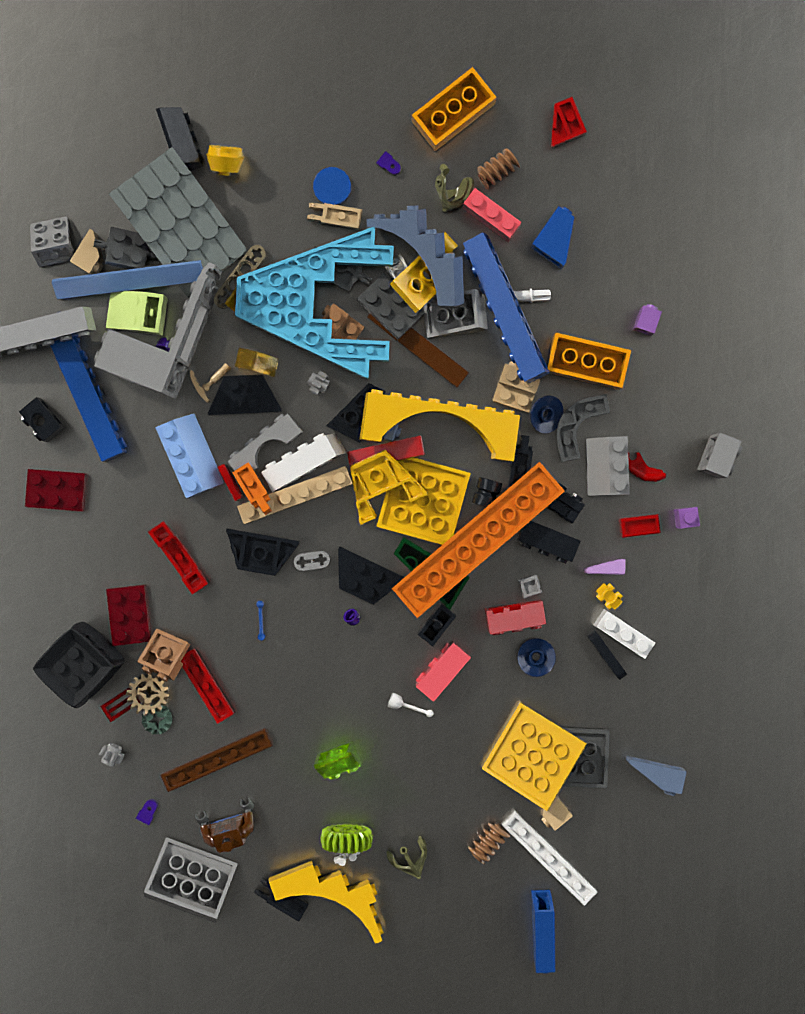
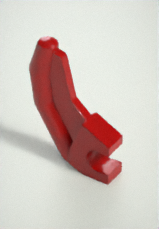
[628,452,666,482]

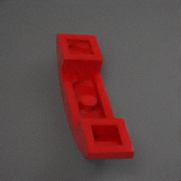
[148,521,208,595]

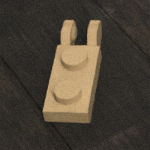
[307,203,362,230]

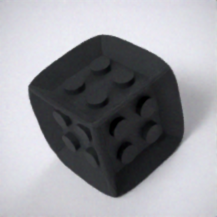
[33,622,125,708]

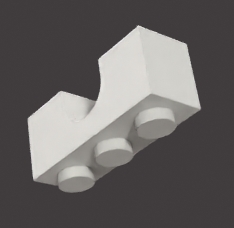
[593,609,655,659]

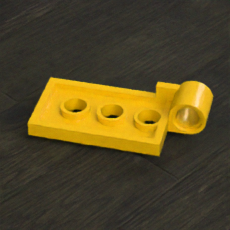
[390,231,458,313]

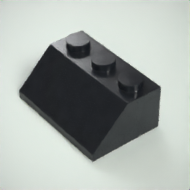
[156,107,204,171]

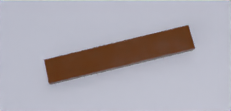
[367,314,469,388]
[160,728,273,792]

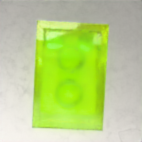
[314,741,361,780]

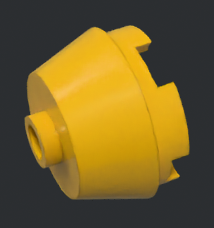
[206,145,244,176]

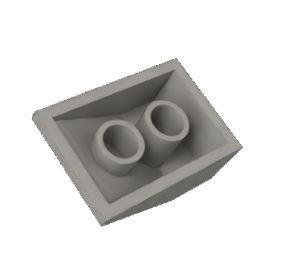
[423,289,488,338]

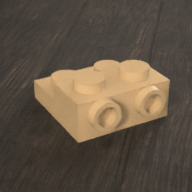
[492,362,541,413]

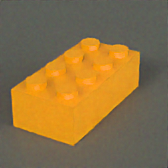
[412,67,497,151]
[546,333,631,390]

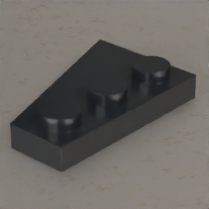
[326,383,386,443]

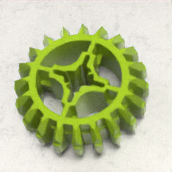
[321,824,373,854]

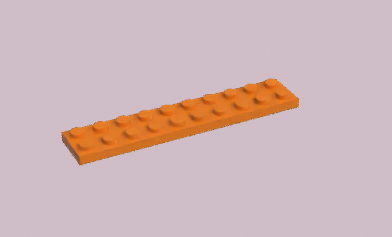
[391,462,565,618]

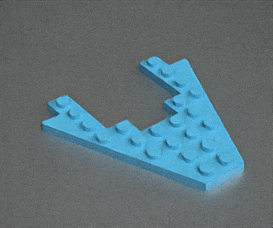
[235,227,394,379]

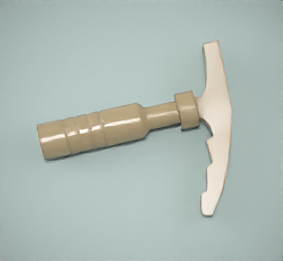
[190,363,231,403]

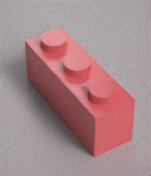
[462,188,522,242]
[416,641,471,702]

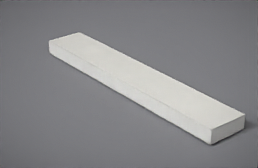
[502,811,598,906]

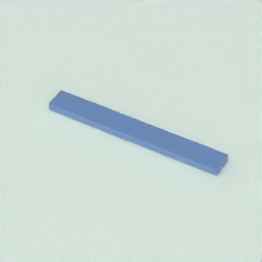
[51,260,203,299]

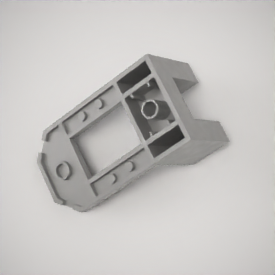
[94,262,222,399]

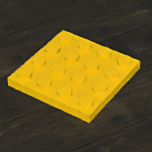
[376,458,471,545]
[482,703,587,811]

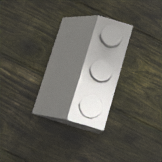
[586,436,630,496]

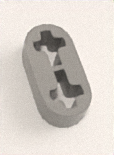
[294,551,330,571]

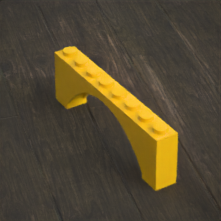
[360,389,520,462]

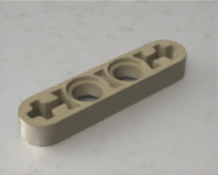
[214,245,266,309]

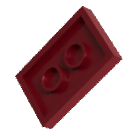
[25,469,87,511]
[106,585,151,646]

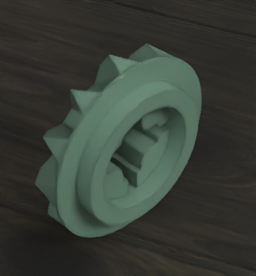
[142,704,172,735]

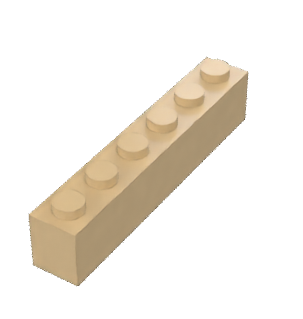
[237,466,353,524]

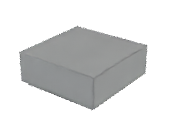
[518,575,542,599]

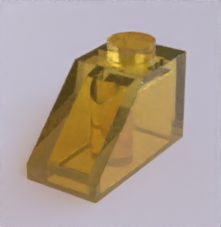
[235,347,279,377]

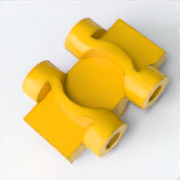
[596,583,623,610]

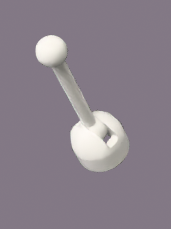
[388,693,434,717]

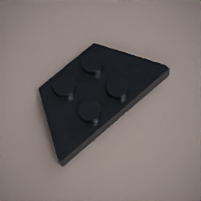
[208,374,282,416]
[226,528,300,576]
[338,546,404,605]

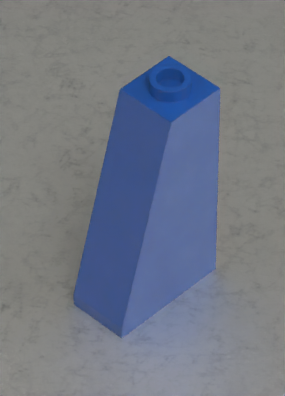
[531,890,555,974]

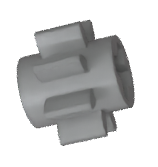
[307,371,331,395]
[99,743,125,767]

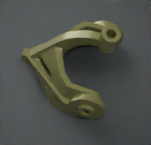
[435,164,474,212]
[386,836,427,879]

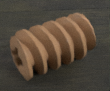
[477,148,520,190]
[468,822,510,865]

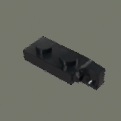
[508,435,533,487]

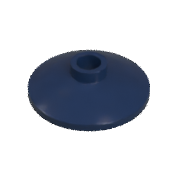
[530,395,564,433]
[517,638,556,677]

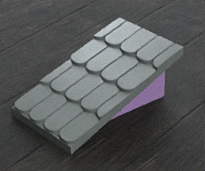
[109,147,248,298]

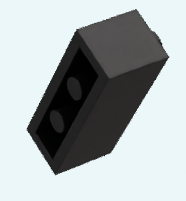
[517,521,581,564]

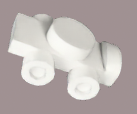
[334,852,360,866]

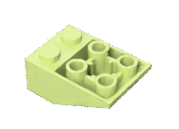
[106,291,168,336]

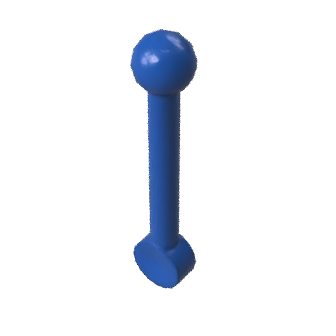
[256,601,266,641]

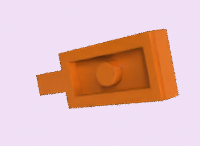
[232,462,272,515]

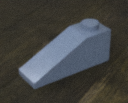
[626,756,687,796]

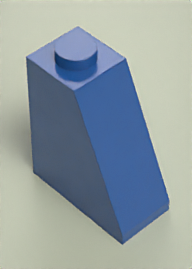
[530,206,574,269]

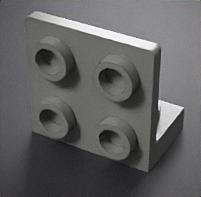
[30,217,75,267]

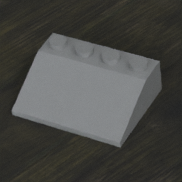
[144,837,238,923]

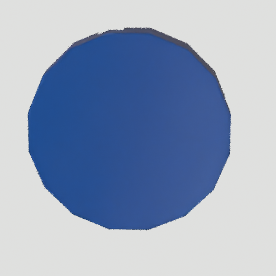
[313,167,351,205]

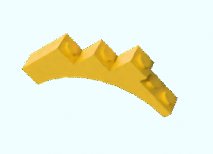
[269,861,384,944]

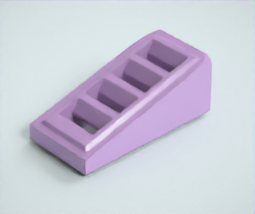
[584,559,625,575]

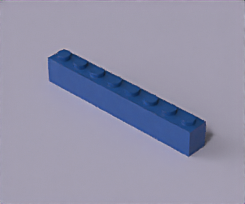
[463,232,550,383]
[50,311,127,462]

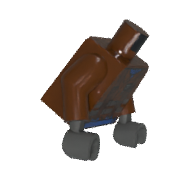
[195,798,254,853]

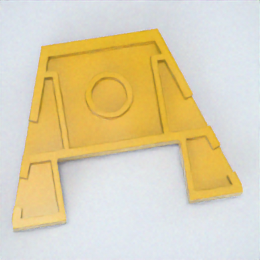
[350,450,427,525]

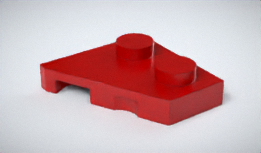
[551,97,587,148]

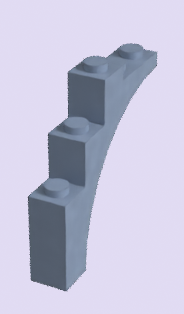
[367,205,464,306]

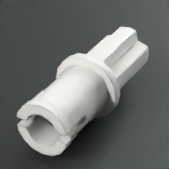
[514,288,551,304]

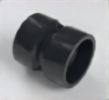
[472,477,503,507]

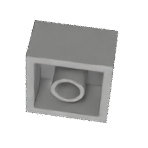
[697,433,742,479]

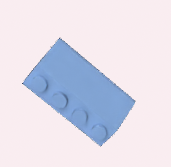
[155,414,225,499]

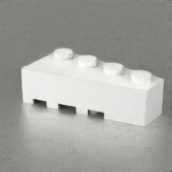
[261,433,347,492]

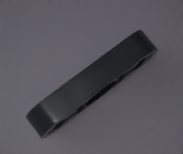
[587,630,627,680]

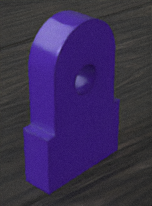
[376,151,401,175]
[135,799,157,825]

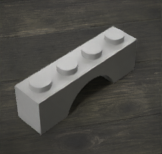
[227,413,303,471]

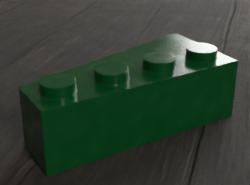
[394,537,470,610]

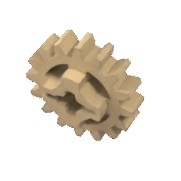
[126,674,169,716]

